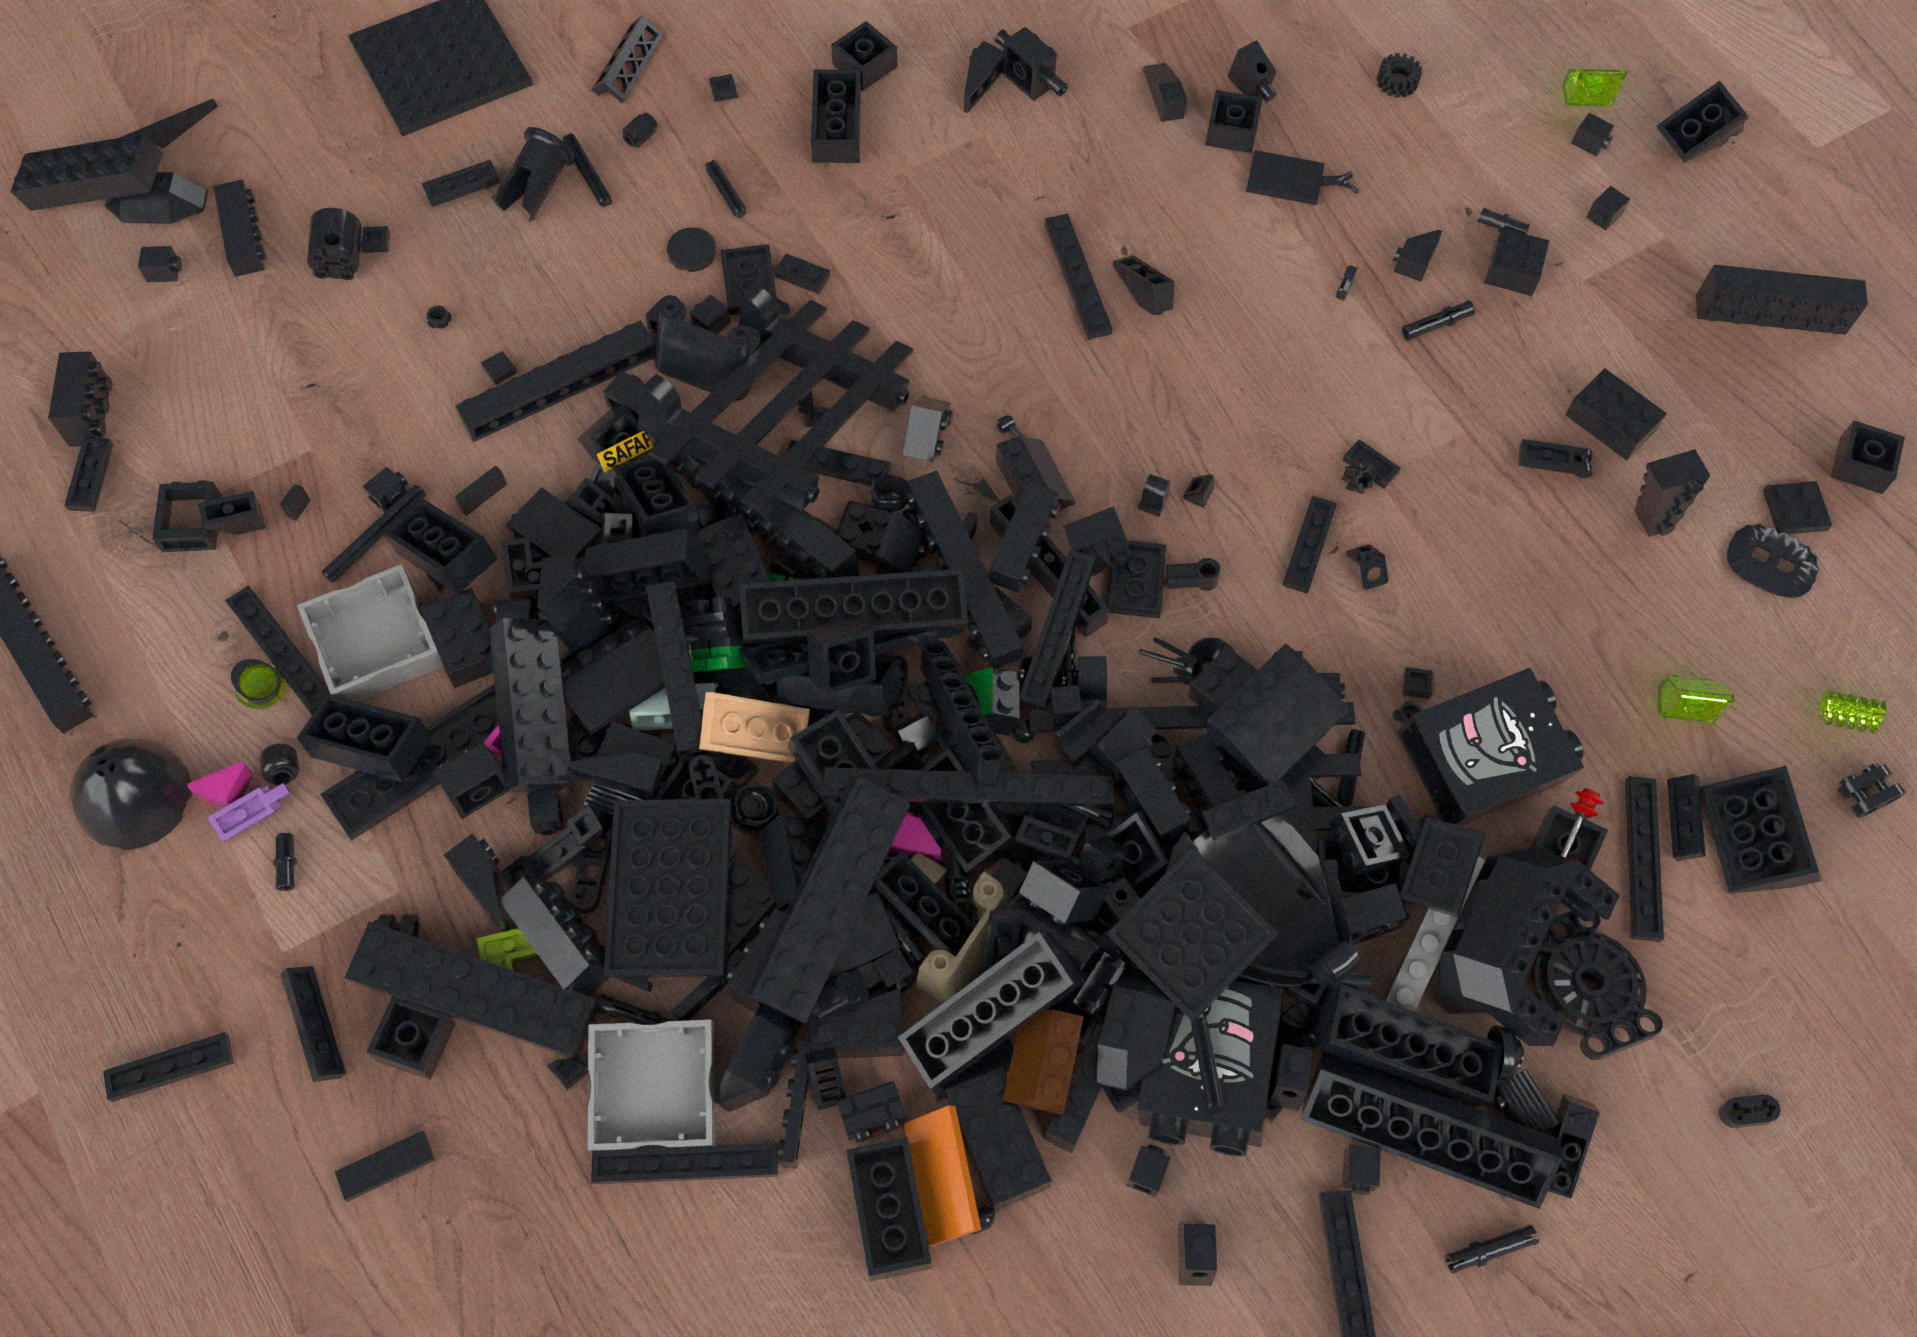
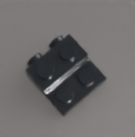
[1329,804,1411,876]

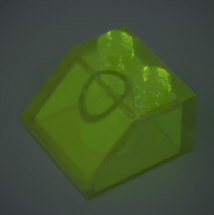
[1562,68,1627,107]
[1658,675,1735,723]

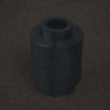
[622,113,658,148]

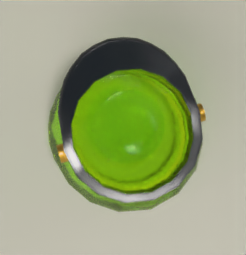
[231,659,285,709]

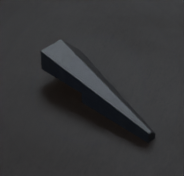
[120,99,218,149]

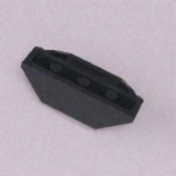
[105,172,208,224]
[1097,967,1176,1091]
[713,1003,796,1112]

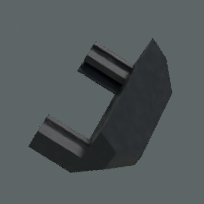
[1439,848,1619,1046]

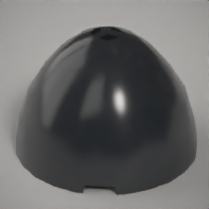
[71,738,192,850]

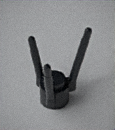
[1139,637,1202,685]

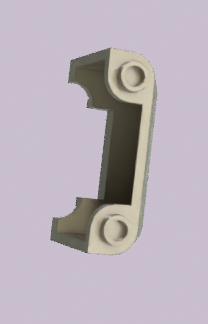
[916,872,1011,1004]

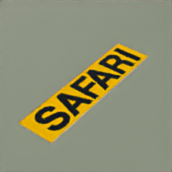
[597,431,653,472]

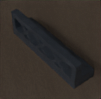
[592,16,663,103]

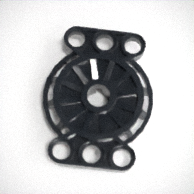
[1532,911,1663,1060]

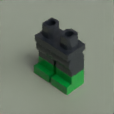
[683,597,745,672]

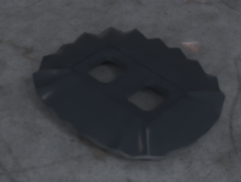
[1727,524,1819,598]

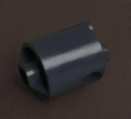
[307,208,362,280]

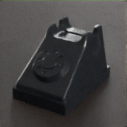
[1656,80,1748,164]

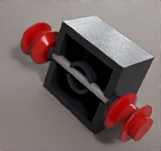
[1530,788,1608,870]

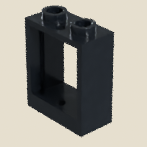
[152,480,222,553]

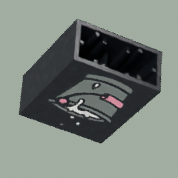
[1396,668,1584,826]
[1137,981,1283,1157]

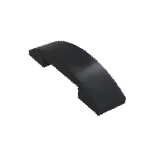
[501,805,605,889]

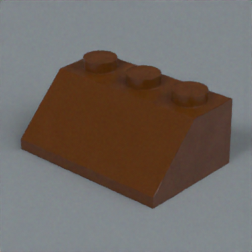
[1003,1010,1084,1115]

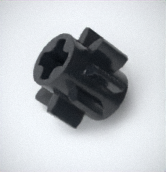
[1341,460,1376,494]

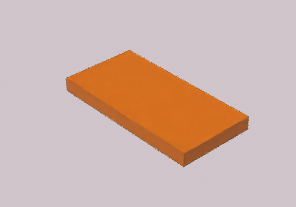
[904,1105,981,1246]

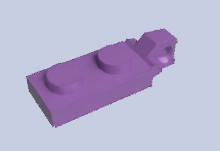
[208,783,292,843]

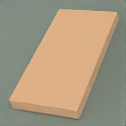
[699,692,810,763]

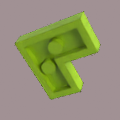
[477,928,539,971]

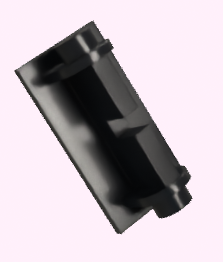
[1072,951,1126,1019]

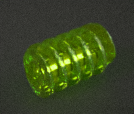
[1819,690,1887,734]

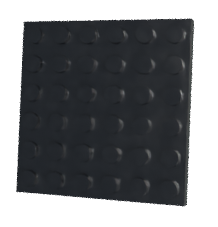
[348,0,533,137]

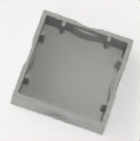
[297,564,444,702]
[588,1020,716,1151]

